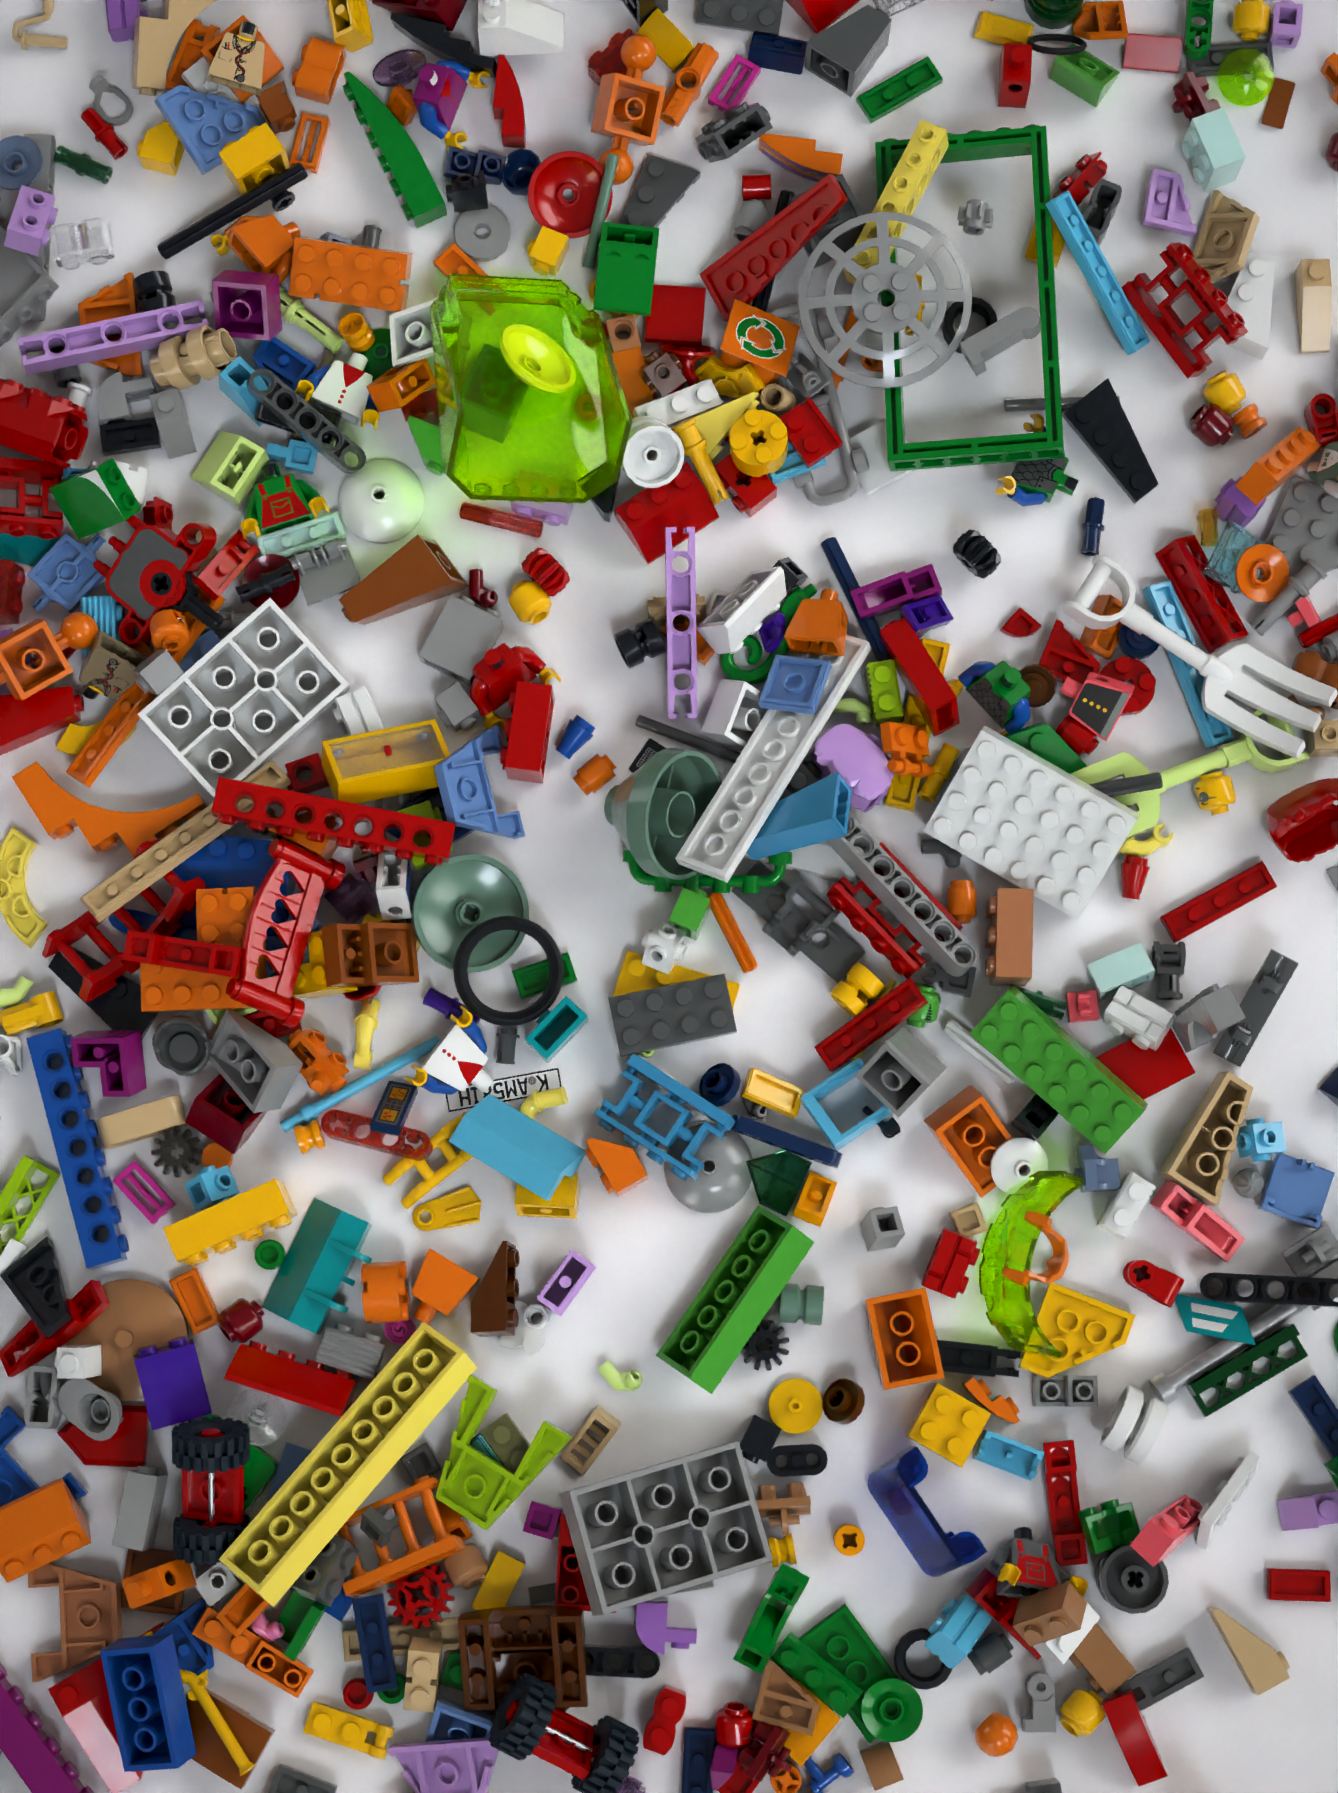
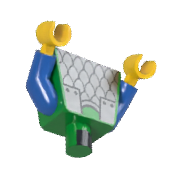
[995,414,1079,506]
[947,660,1031,735]

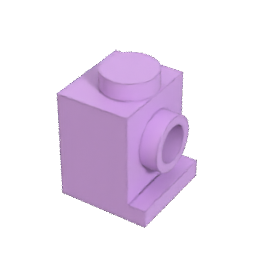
[1268,0,1303,48]

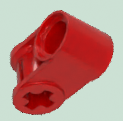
[1304,393,1338,452]
[1123,1260,1185,1308]

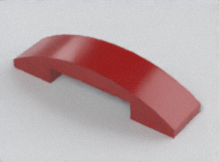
[123,930,242,978]
[1043,1440,1088,1567]

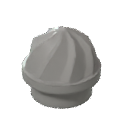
[1233,1168,1264,1198]

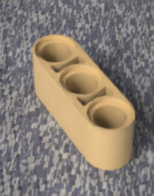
[97,1095,188,1149]

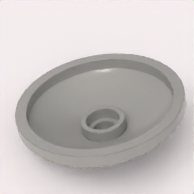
[664,1123,754,1213]

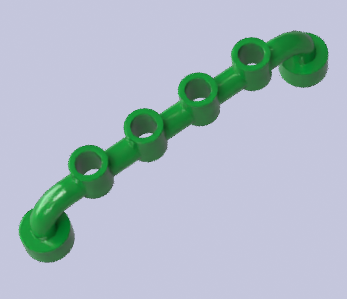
[623,850,792,893]

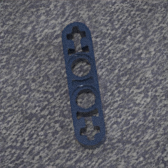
[730,1114,843,1168]

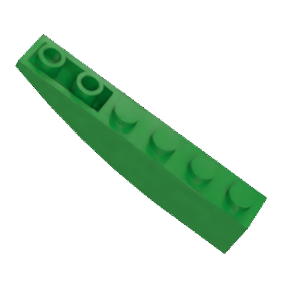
[342,71,447,228]

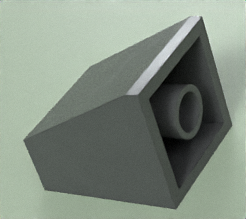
[805,5,892,97]

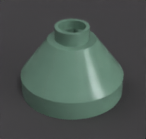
[604,748,722,880]

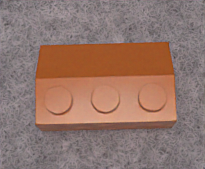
[864,1287,945,1390]
[0,1478,92,1583]

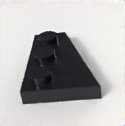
[0,1237,72,1338]

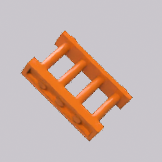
[337,1475,465,1598]

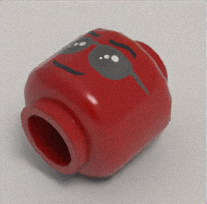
[715,1702,756,1752]

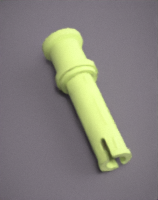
[279,285,345,354]

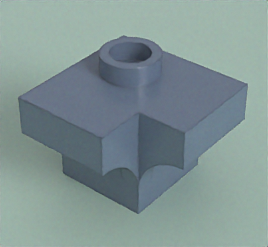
[1074,1145,1121,1193]

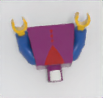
[413,60,490,149]

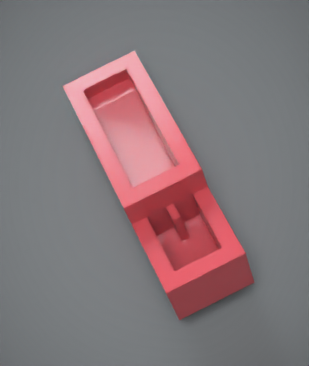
[1149,1180,1245,1263]

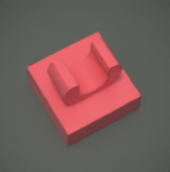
[1287,596,1322,628]
[1065,990,1100,1023]

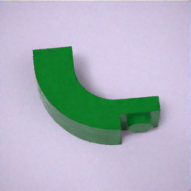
[733,1563,810,1673]

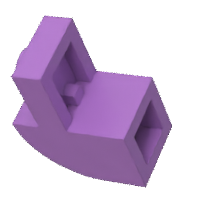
[636,1600,697,1654]

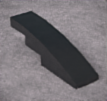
[390,13,497,78]

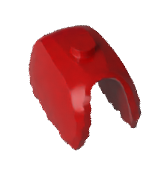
[1267,778,1338,863]

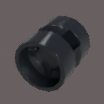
[133,271,177,313]
[613,618,666,669]

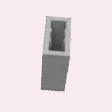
[419,595,504,687]
[112,1465,168,1551]

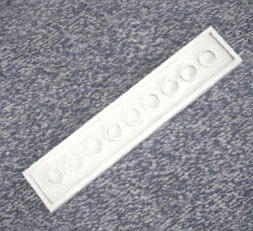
[675,635,872,883]

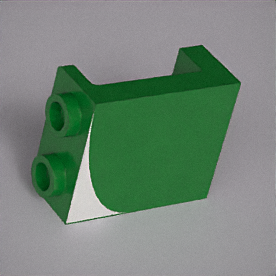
[49,458,141,539]

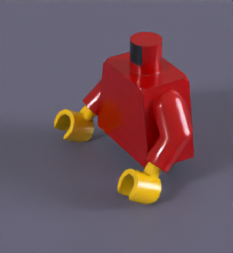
[469,643,561,729]

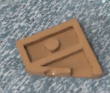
[752,1660,821,1736]

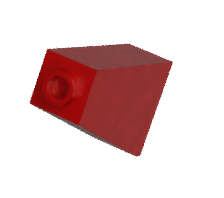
[879,617,960,737]
[0,686,85,756]

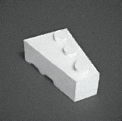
[1212,252,1275,360]

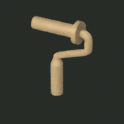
[12,0,68,50]

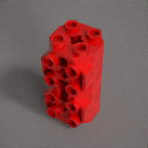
[0,378,89,469]

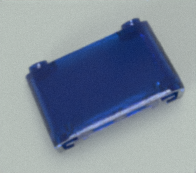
[867,1445,988,1577]

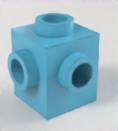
[1236,1118,1287,1162]
[184,1165,239,1212]

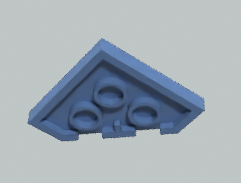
[154,85,273,175]

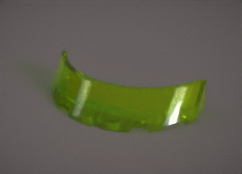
[979,1171,1084,1359]

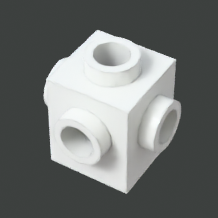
[641,921,687,975]

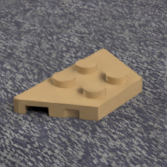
[1183,190,1260,293]

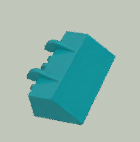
[262,1198,372,1334]

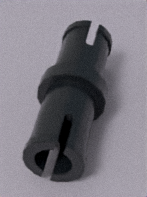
[235,563,296,604]

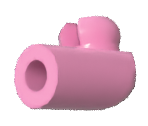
[251,1611,285,1642]

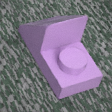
[1277,1491,1338,1531]

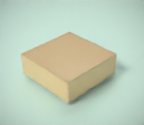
[949,1202,988,1237]

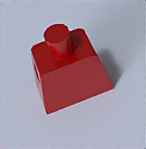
[997,43,1032,108]

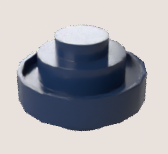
[1117,624,1159,660]
[699,1063,741,1107]

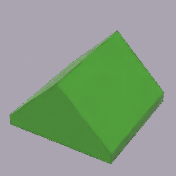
[1049,43,1120,107]

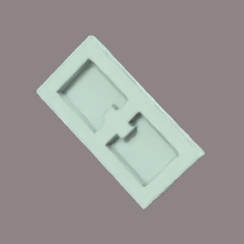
[1086,942,1155,1002]

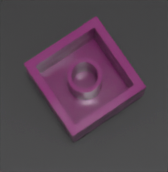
[212,270,282,341]

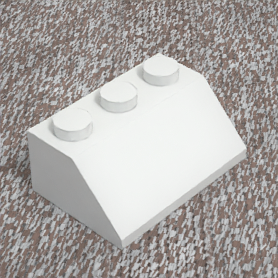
[696,566,787,654]

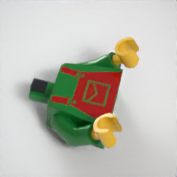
[240,464,330,539]

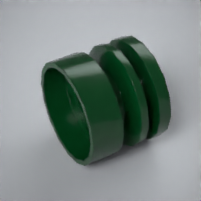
[1024,0,1084,29]

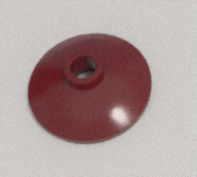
[242,554,300,609]

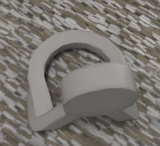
[89,75,133,126]

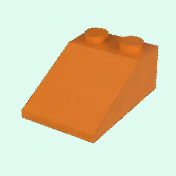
[923,1085,1024,1198]

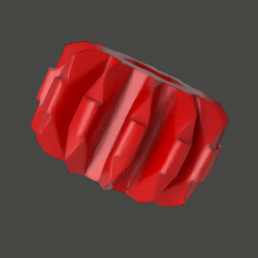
[521,547,570,597]

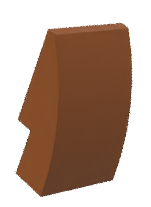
[322,922,419,987]
[186,1688,275,1789]

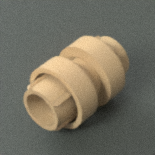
[150,325,237,391]

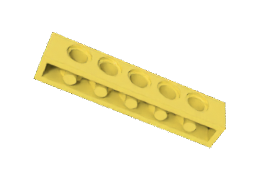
[844,120,949,284]

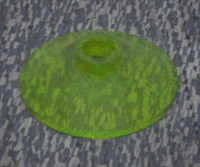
[1218,48,1274,106]

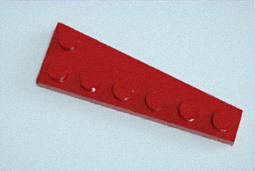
[699,174,848,322]

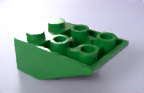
[593,222,659,316]

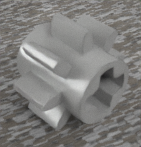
[957,199,993,235]

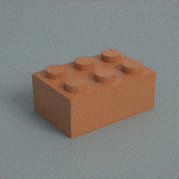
[985,888,1034,986]

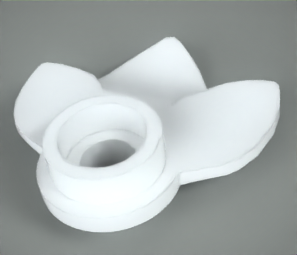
[499,1300,552,1356]

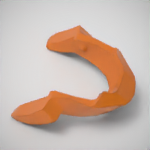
[1002,1211,1069,1287]

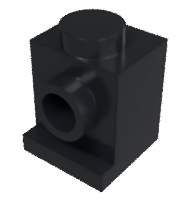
[446,170,488,212]

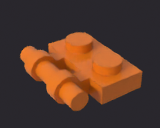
[880,722,933,778]

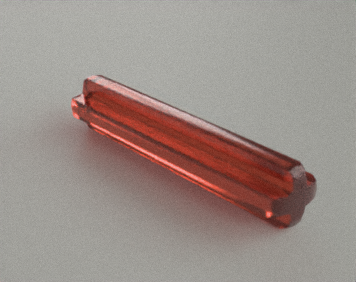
[459,502,544,538]

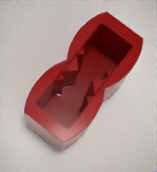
[643,1684,686,1755]

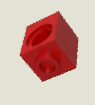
[285,753,329,794]

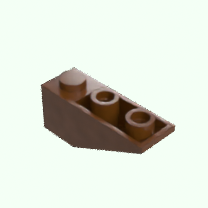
[471,1241,520,1337]

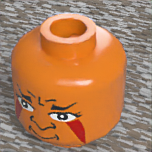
[149,609,189,652]

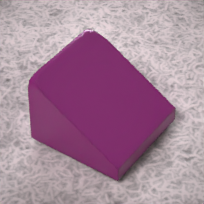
[710,1745,738,1790]

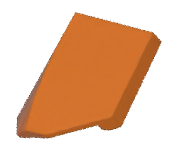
[1073,1,1128,40]

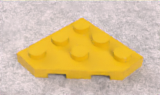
[1018,1282,1136,1379]

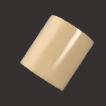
[760,384,796,415]

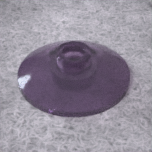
[373,49,427,87]

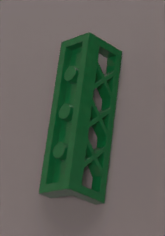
[1186,1324,1308,1417]

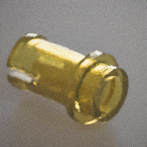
[1197,509,1220,547]

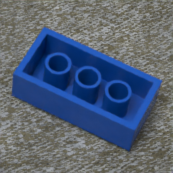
[100,1634,196,1772]

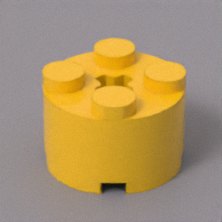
[729,409,788,477]

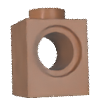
[606,313,642,353]

